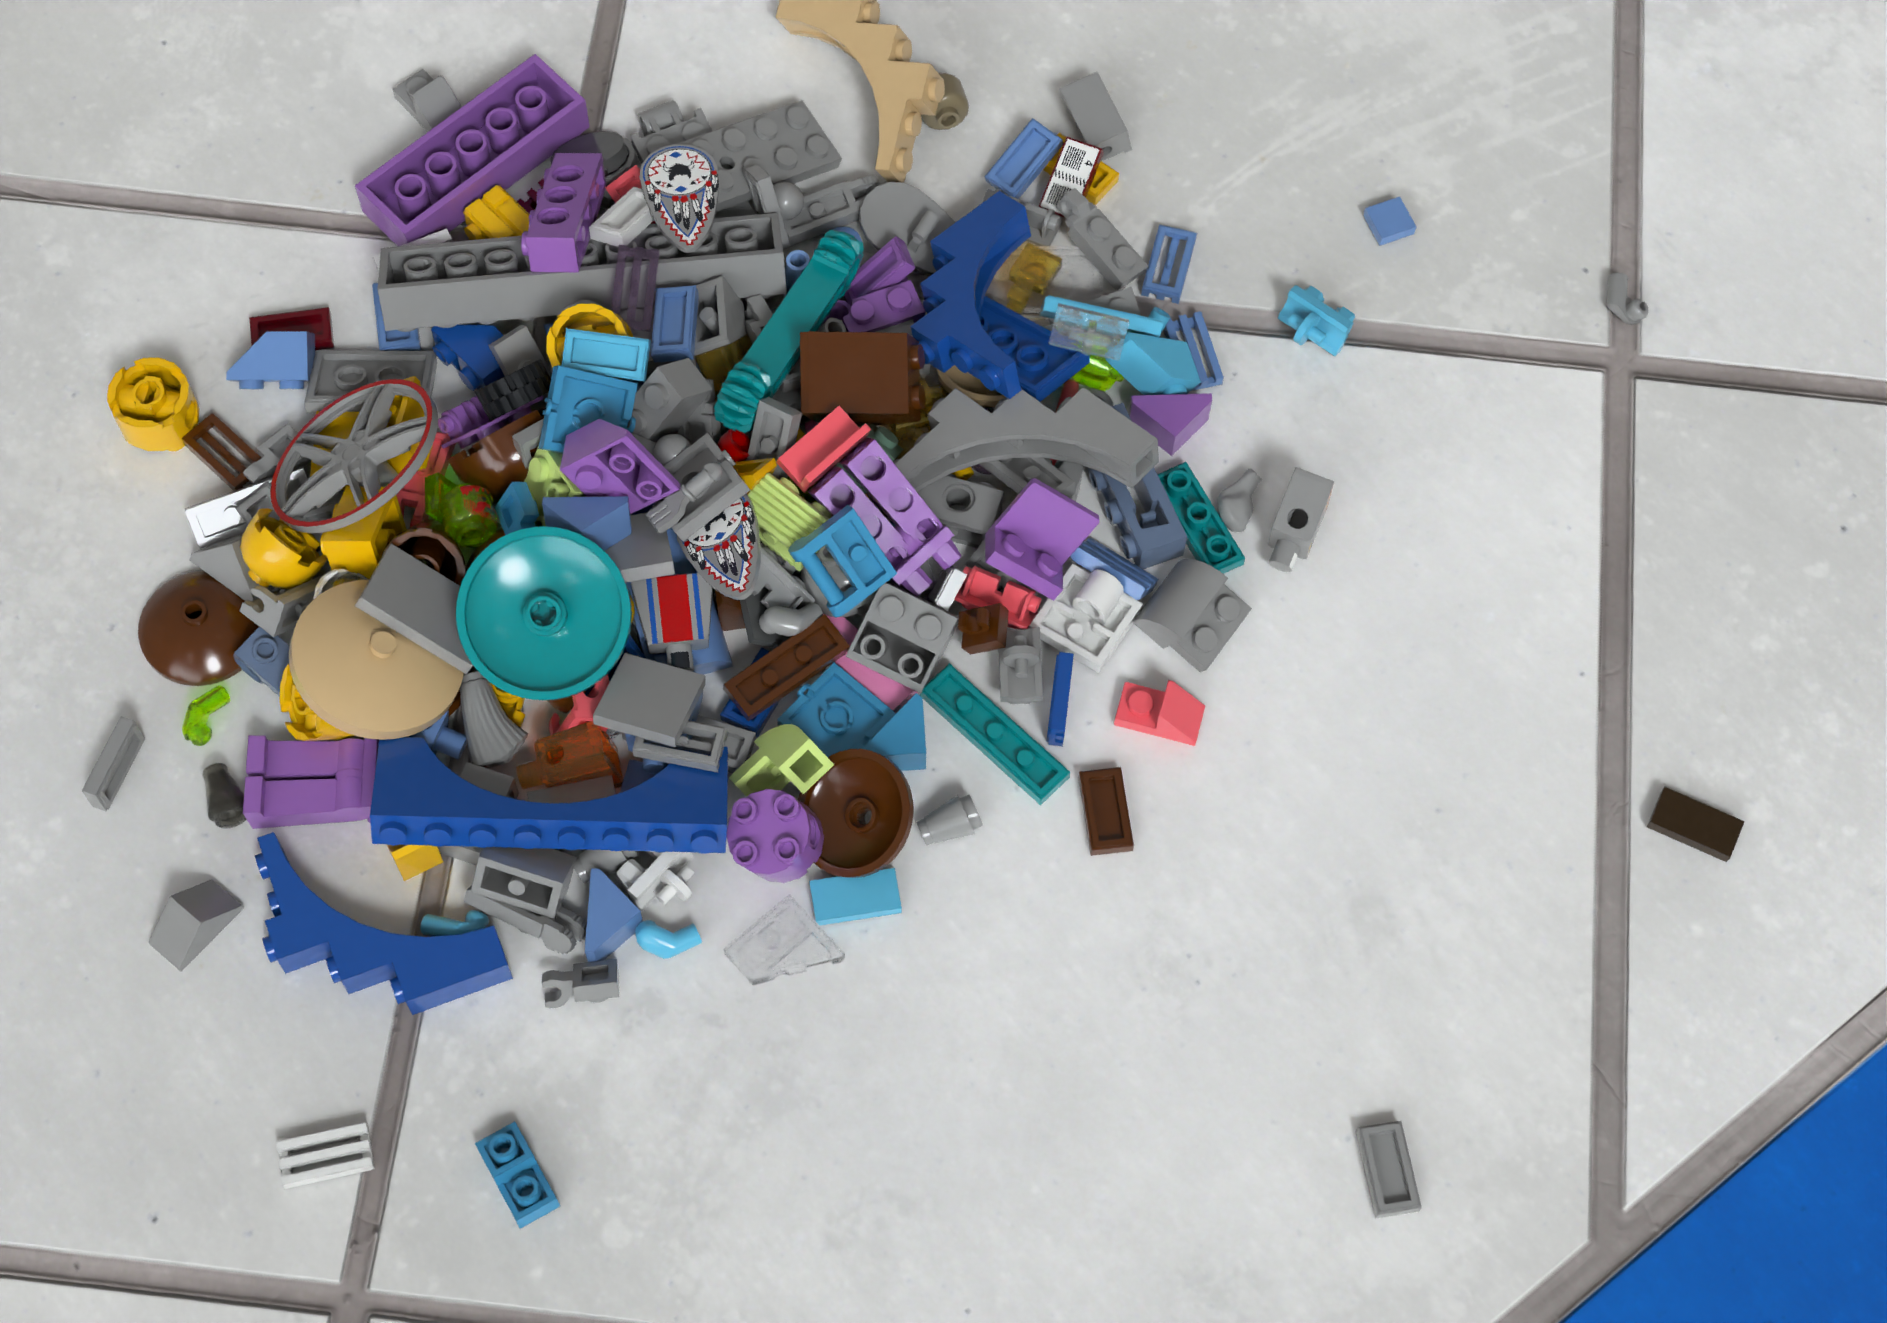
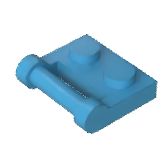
[788,505,897,617]

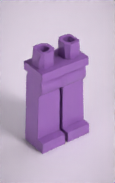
[807,437,961,596]
[243,735,379,829]

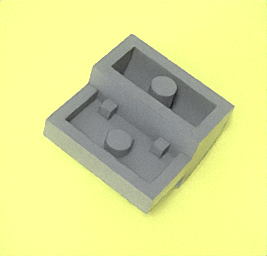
[1133,559,1252,673]

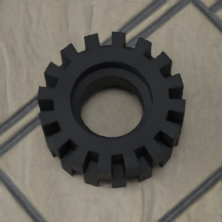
[475,359,551,421]

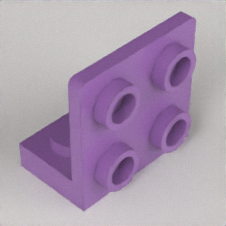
[985,478,1100,601]

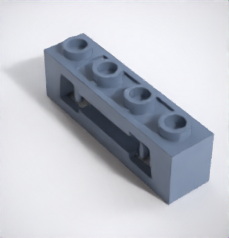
[1088,403,1187,569]

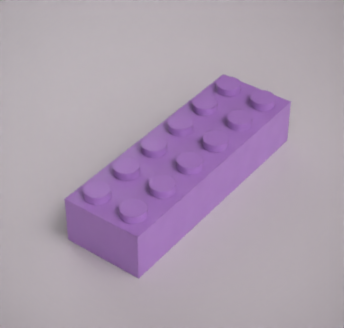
[355,54,590,246]

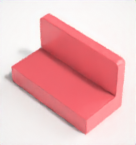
[776,406,871,493]

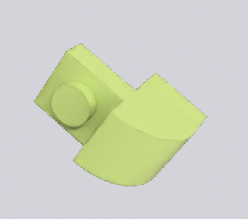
[729,724,834,797]

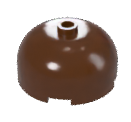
[448,408,546,503]

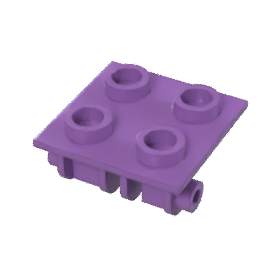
[438,396,544,449]

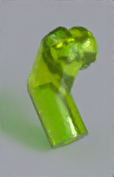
[181,685,231,746]

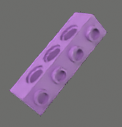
[521,153,606,273]

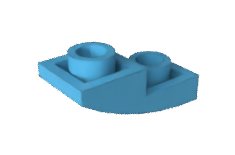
[475,1122,560,1229]

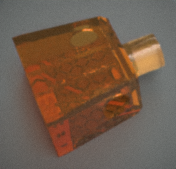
[516,721,623,790]

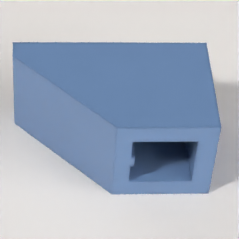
[226,331,315,389]

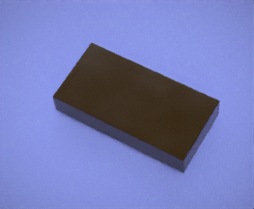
[1647,786,1745,862]

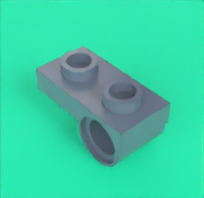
[233,627,290,697]

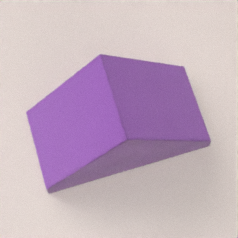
[1129,393,1212,456]

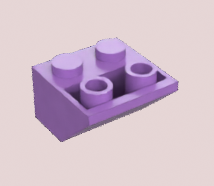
[560,419,681,514]

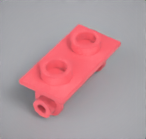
[954,566,1042,630]

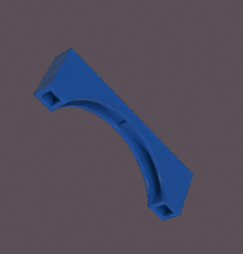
[370,737,728,854]

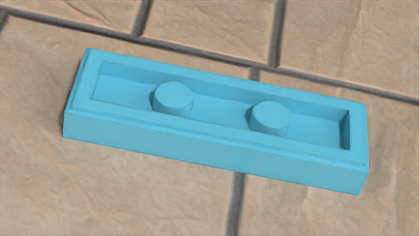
[1039,295,1163,337]

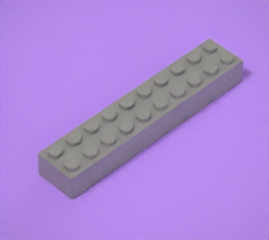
[378,213,787,332]

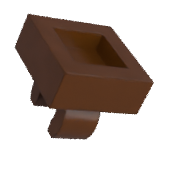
[958,603,1009,655]

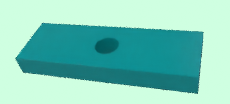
[1157,462,1245,574]

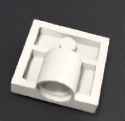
[1029,563,1143,673]

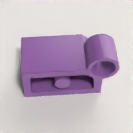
[823,280,925,332]

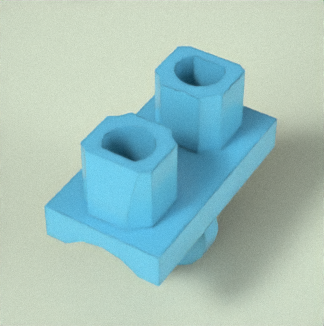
[1278,285,1355,356]

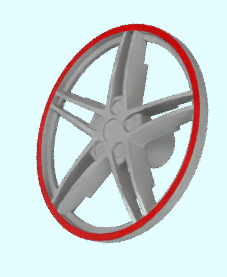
[270,379,438,533]

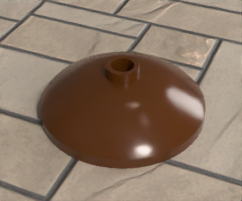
[138,570,259,686]
[798,749,914,878]

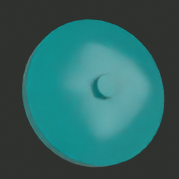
[456,526,632,701]

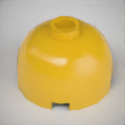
[240,508,327,589]

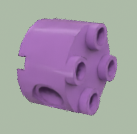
[727,789,824,883]

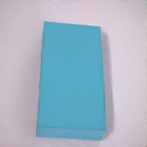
[562,328,651,382]
[809,868,902,926]

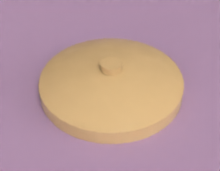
[289,580,464,740]

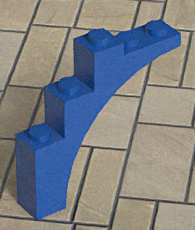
[910,191,1031,399]
[255,832,513,1015]

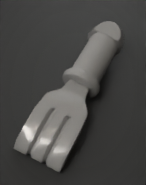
[646,462,723,533]

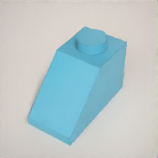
[1104,332,1201,395]

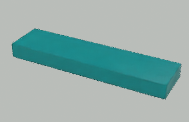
[920,663,1070,806]

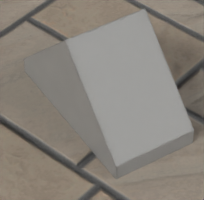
[189,535,280,602]
[148,879,244,972]

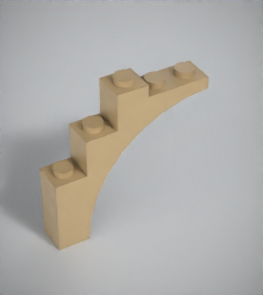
[776,0,945,182]

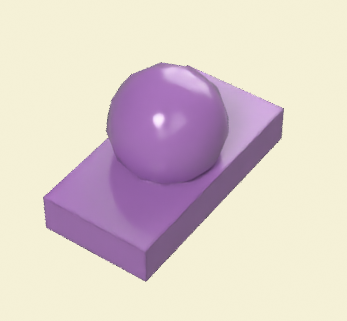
[844,236,916,306]

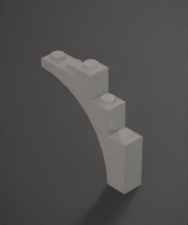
[893,387,1159,493]

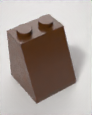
[800,331,926,425]

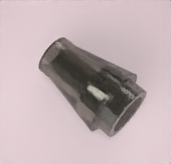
[202,763,246,828]

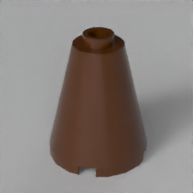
[382,519,466,586]

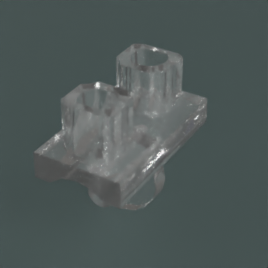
[1048,303,1129,361]

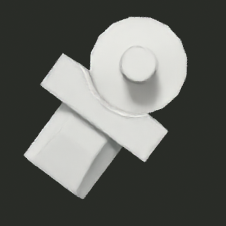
[616,851,695,912]

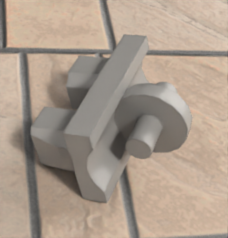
[998,627,1043,704]

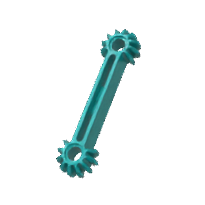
[714,229,864,433]

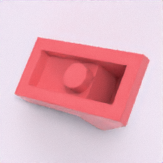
[1114,680,1205,746]

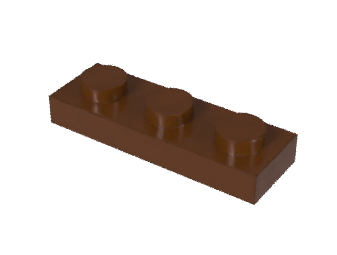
[723,614,850,722]

